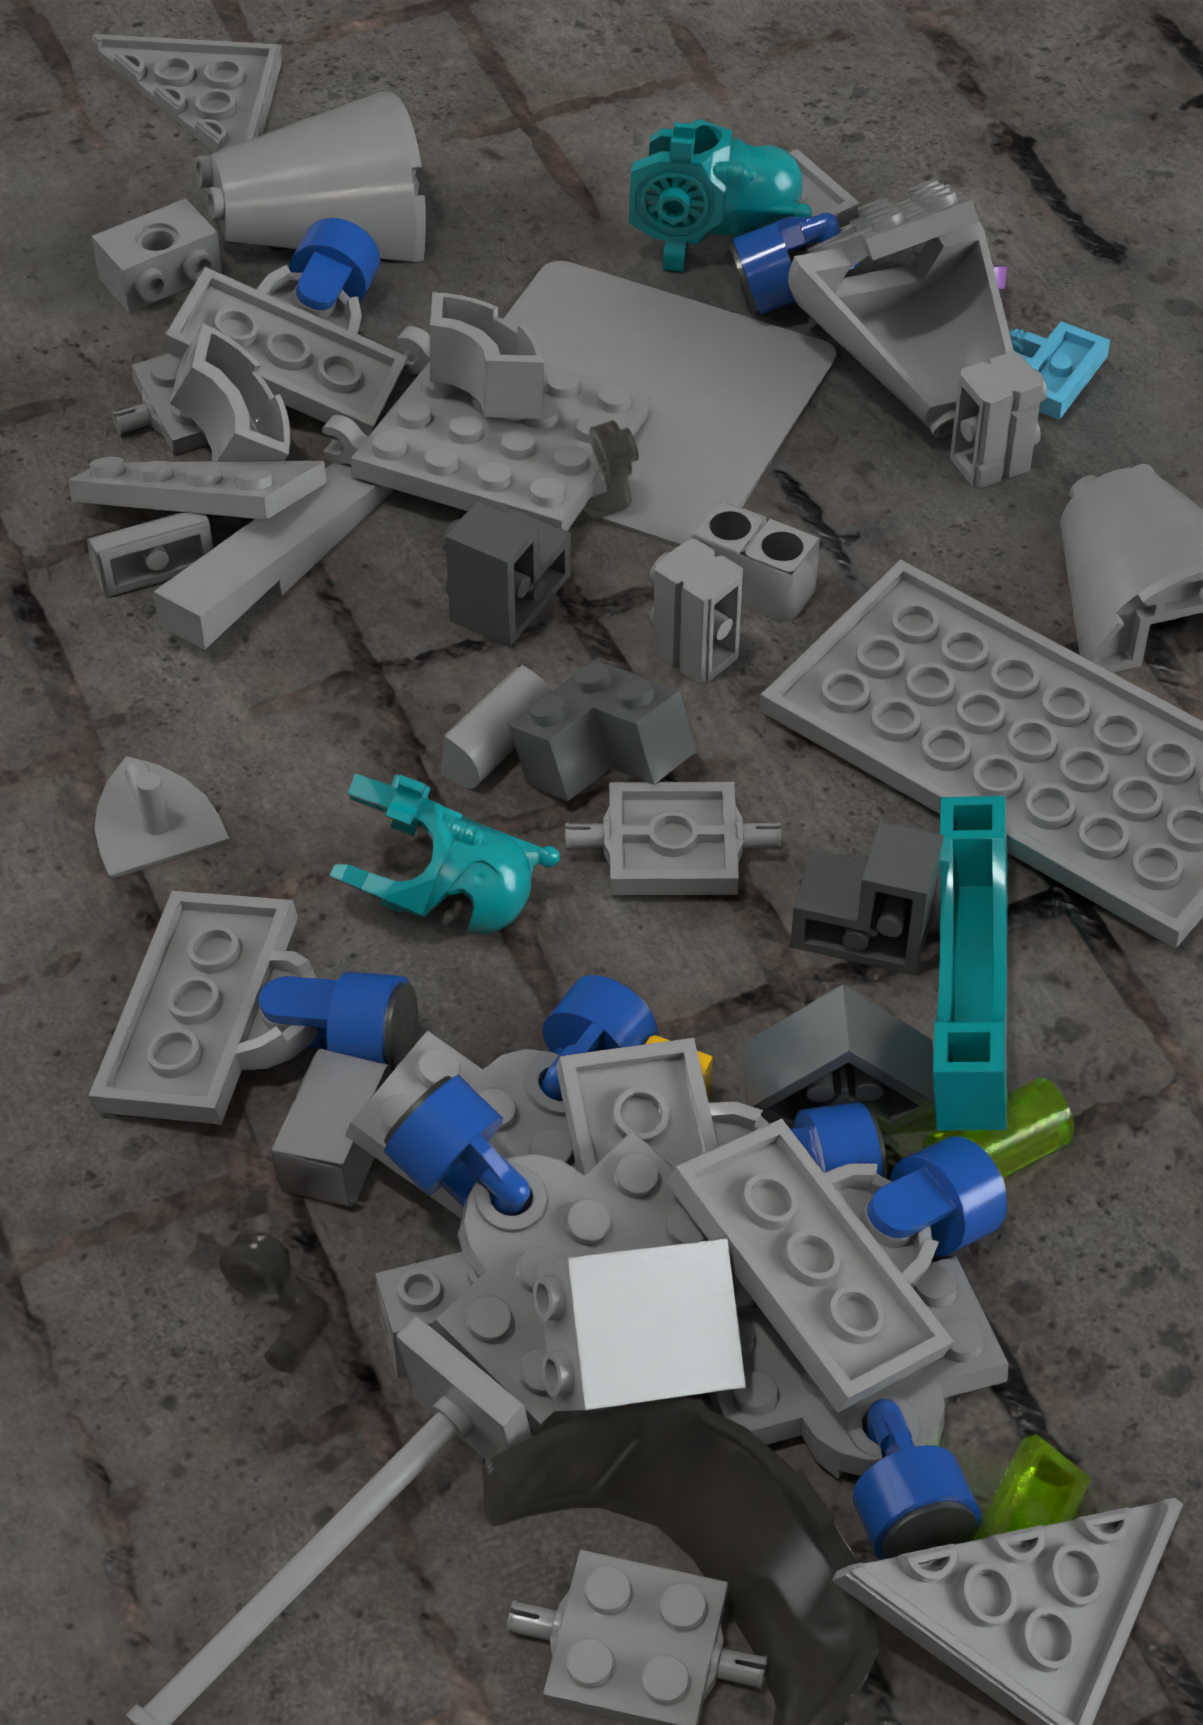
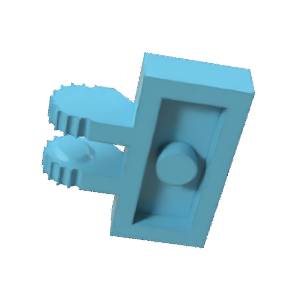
[1009,321,1110,420]

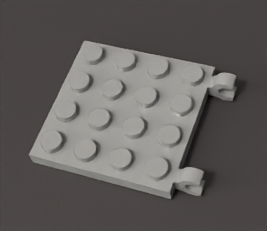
[322,326,651,532]

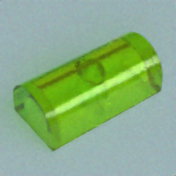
[922,1077,1074,1178]
[972,1434,1092,1541]

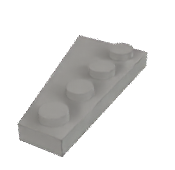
[68,457,327,520]

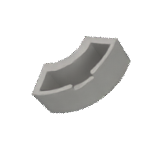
[430,292,544,421]
[170,323,290,461]

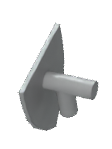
[95,756,230,879]

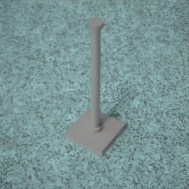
[125,1316,539,1725]

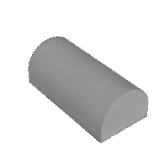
[87,512,214,598]
[441,665,552,789]

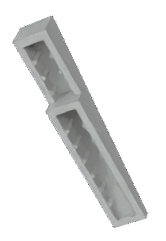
[153,463,395,650]

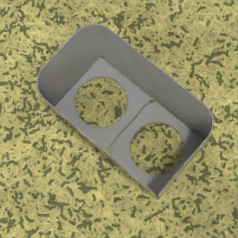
[692,500,820,621]
[271,1049,393,1207]

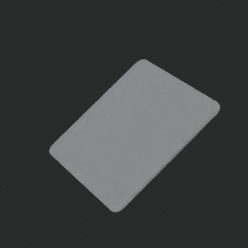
[503,261,837,547]

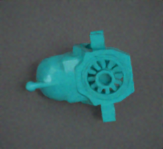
[628,119,812,272]
[330,773,560,935]

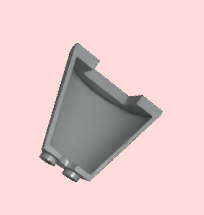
[195,92,426,262]
[788,221,1014,438]
[1060,464,1203,673]

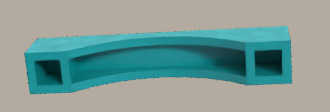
[933,796,1008,1131]

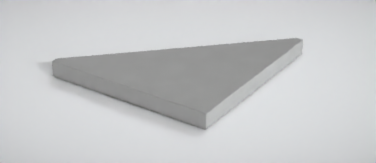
[92,34,282,153]
[832,1498,1183,1725]

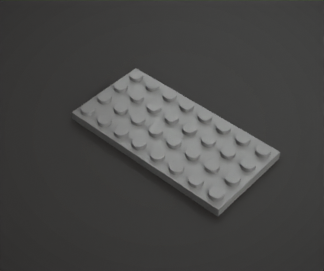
[760,559,1203,949]

